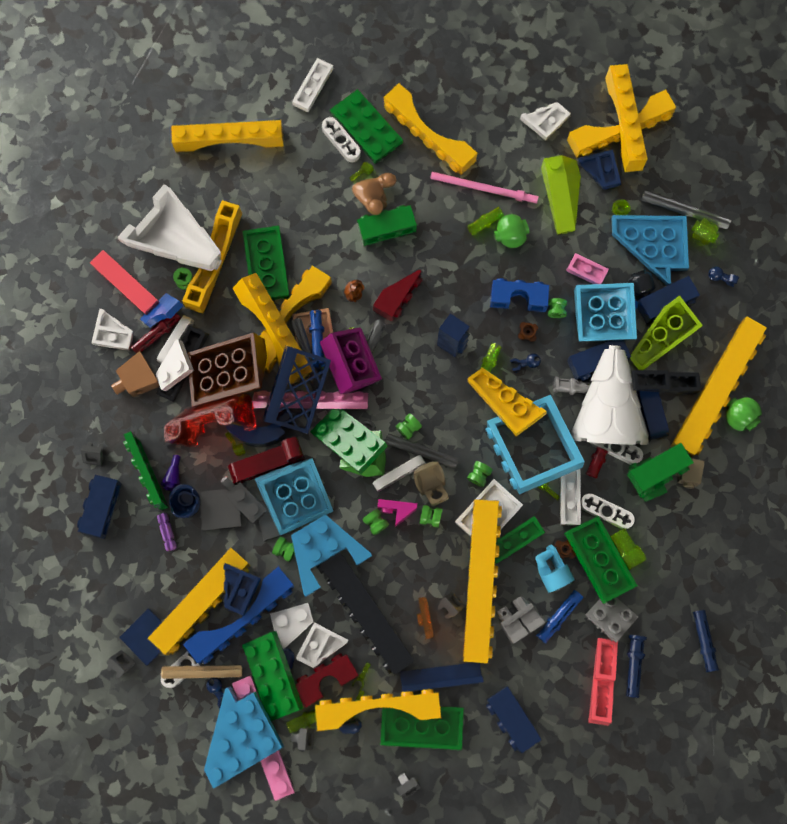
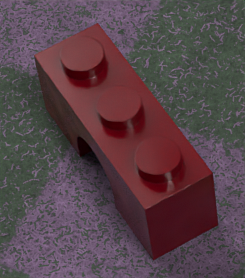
[296,653,359,707]

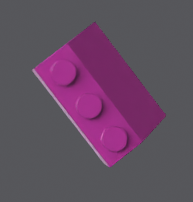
[320,327,382,394]

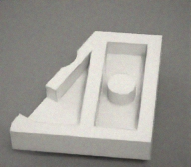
[520,102,571,141]
[92,309,134,351]
[156,339,194,391]
[270,603,314,650]
[296,622,349,668]

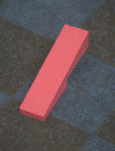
[90,250,159,315]
[588,638,618,726]

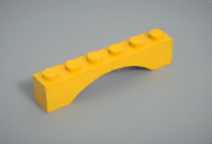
[605,64,648,172]
[384,83,478,175]
[567,90,676,158]
[171,120,284,152]
[182,200,242,314]
[260,266,332,373]
[232,273,312,385]
[315,689,441,731]

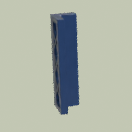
[400,662,484,692]

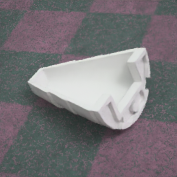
[118,184,222,271]
[571,345,649,445]

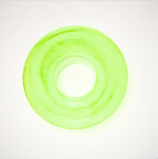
[612,199,630,215]

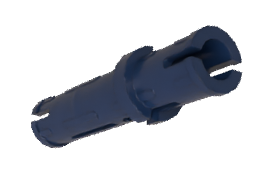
[693,610,719,672]

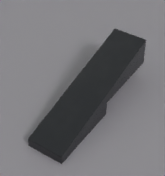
[156,325,209,402]
[631,370,701,395]

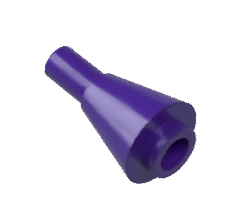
[161,455,181,491]

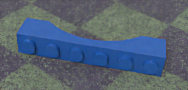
[183,566,294,665]

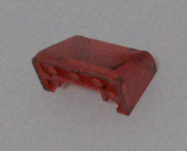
[164,393,257,447]

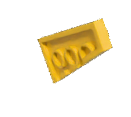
[467,367,547,437]

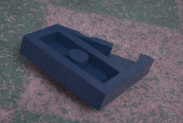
[578,149,621,190]
[224,563,261,616]

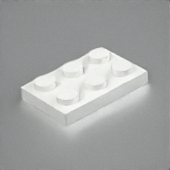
[455,479,523,537]

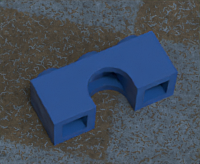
[490,278,549,312]

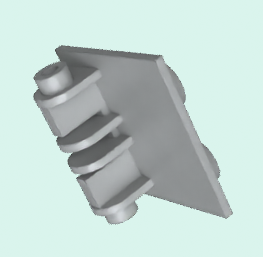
[586,597,638,642]

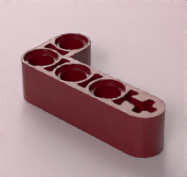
[228,437,305,485]

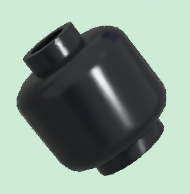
[628,270,655,299]

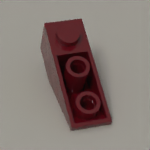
[373,270,423,322]

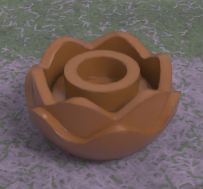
[344,280,364,302]

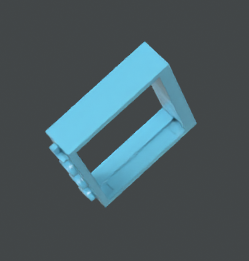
[485,395,585,494]

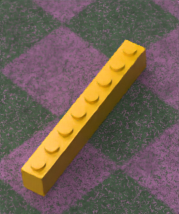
[670,316,767,458]
[463,499,502,663]

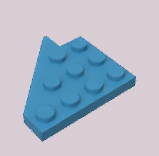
[611,215,689,286]
[204,686,284,789]

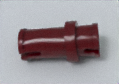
[585,447,608,478]

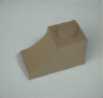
[676,458,705,489]

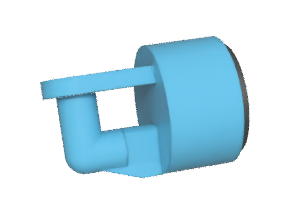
[535,545,575,594]

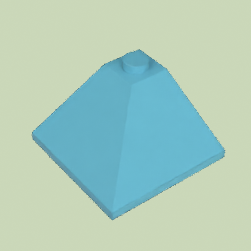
[574,283,637,342]
[254,458,333,535]

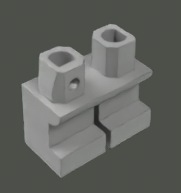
[497,596,545,644]

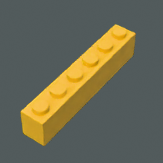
[148,548,250,656]

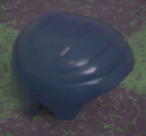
[169,484,201,518]

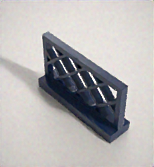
[263,345,331,434]

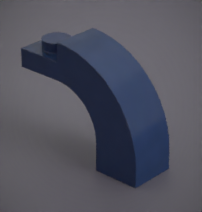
[226,409,295,447]

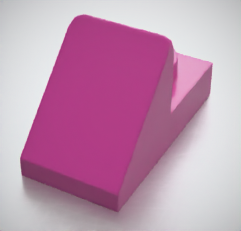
[377,499,417,527]

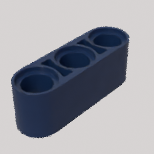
[636,391,669,440]

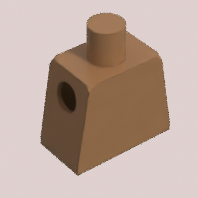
[111,352,160,397]

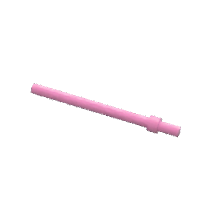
[430,172,539,204]

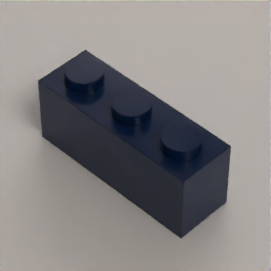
[637,276,700,324]
[437,313,470,358]
[567,340,631,382]
[77,475,122,539]
[485,686,542,754]

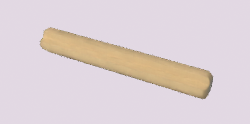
[161,665,242,679]

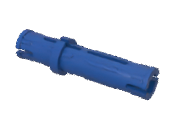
[309,310,325,368]
[536,590,584,643]

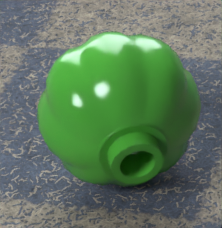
[494,214,530,248]
[726,397,762,431]

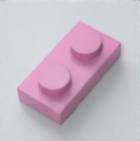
[566,253,609,284]

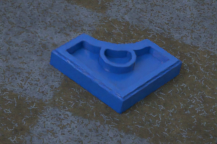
[140,293,183,328]

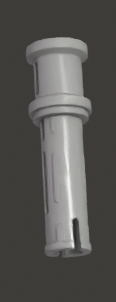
[553,376,592,395]

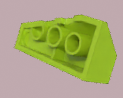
[541,155,581,235]
[630,295,703,370]

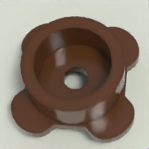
[518,322,538,342]
[555,540,576,560]

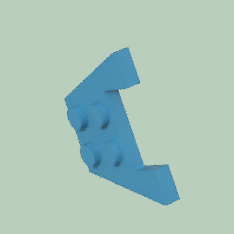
[291,515,372,597]

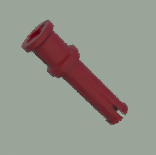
[130,313,181,353]

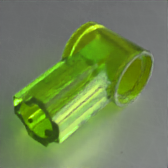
[610,528,646,570]

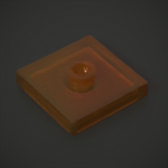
[417,597,434,640]

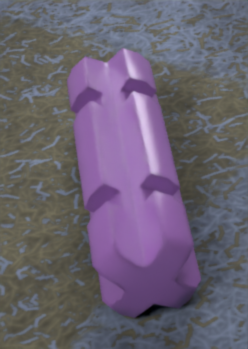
[157,513,177,551]

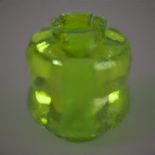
[691,218,720,246]

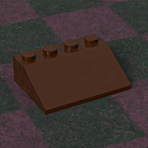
[187,332,267,408]

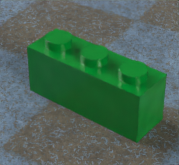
[357,205,417,246]
[627,443,694,495]

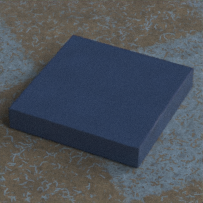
[119,608,162,666]

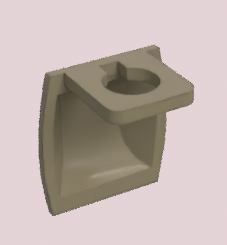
[413,462,449,506]

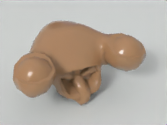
[352,173,397,215]

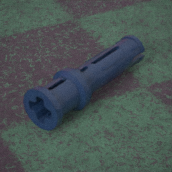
[626,635,647,698]

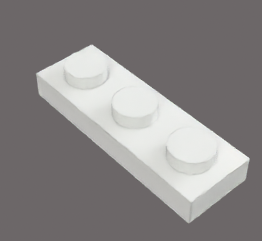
[292,58,333,113]
[560,469,581,526]

